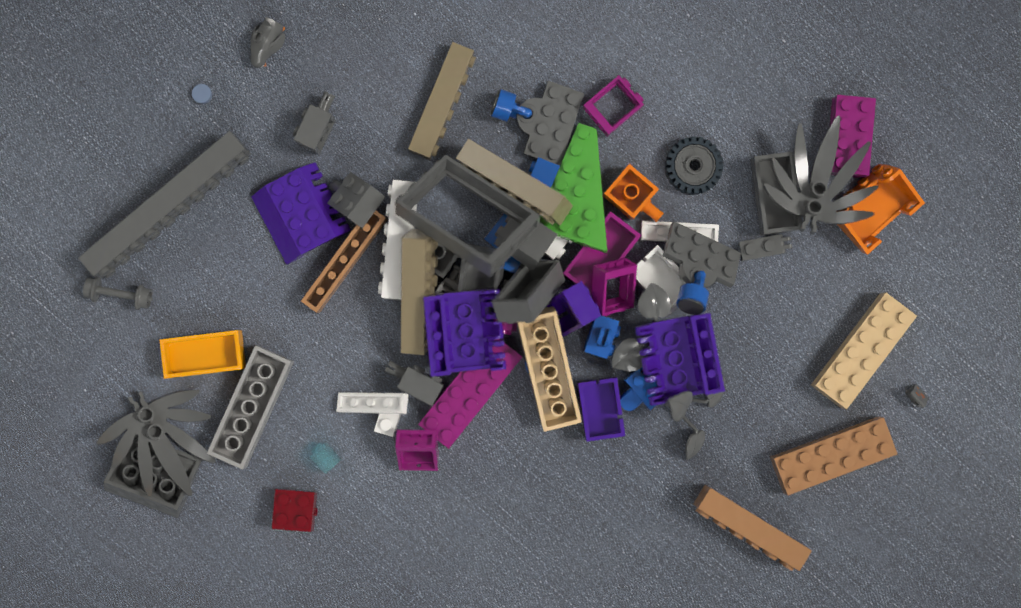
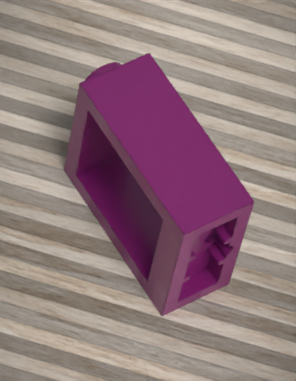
[583,75,644,137]
[592,258,637,316]
[396,430,439,471]

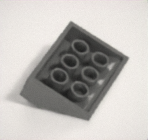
[103,435,202,518]

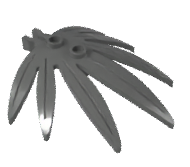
[763,116,879,235]
[97,390,215,497]

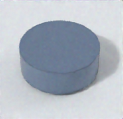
[192,84,212,104]

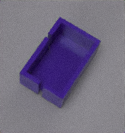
[545,281,602,337]
[577,377,625,442]

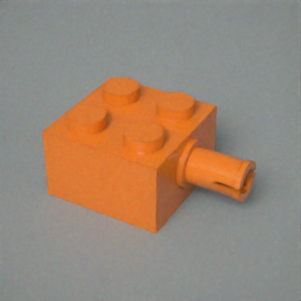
[603,164,664,222]

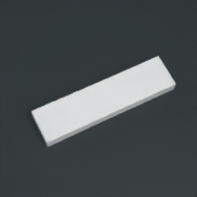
[640,221,719,242]
[336,392,408,414]

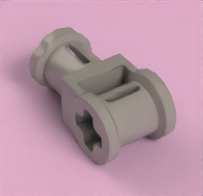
[434,264,461,294]

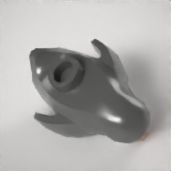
[250,17,285,68]

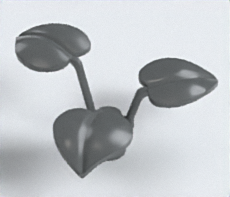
[612,283,671,371]
[665,375,725,460]

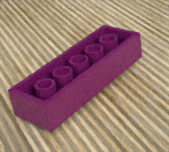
[418,339,522,449]

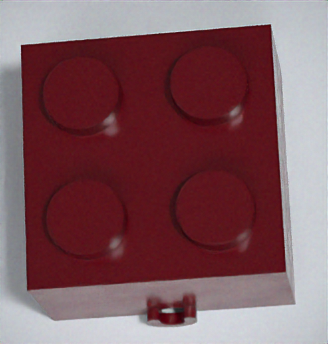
[271,489,318,532]

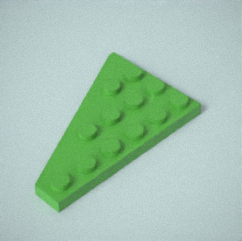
[539,123,608,253]

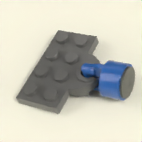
[490,80,584,166]
[663,221,741,315]

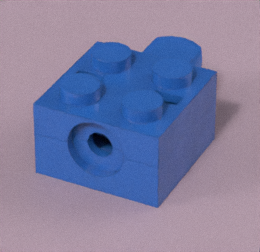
[582,316,621,359]
[620,367,657,411]

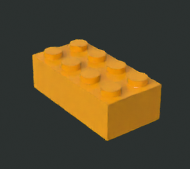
[160,330,246,379]

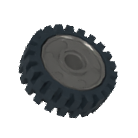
[665,136,724,195]

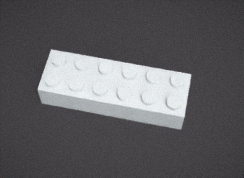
[378,180,417,300]

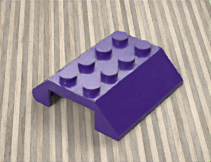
[251,162,351,265]
[424,289,507,377]
[635,313,725,406]

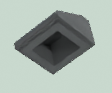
[905,384,928,408]

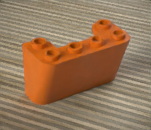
[836,164,925,255]

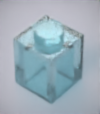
[310,443,342,474]

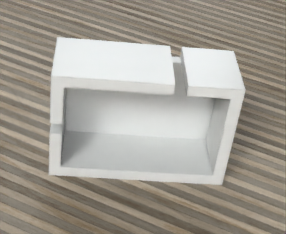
[636,245,685,315]

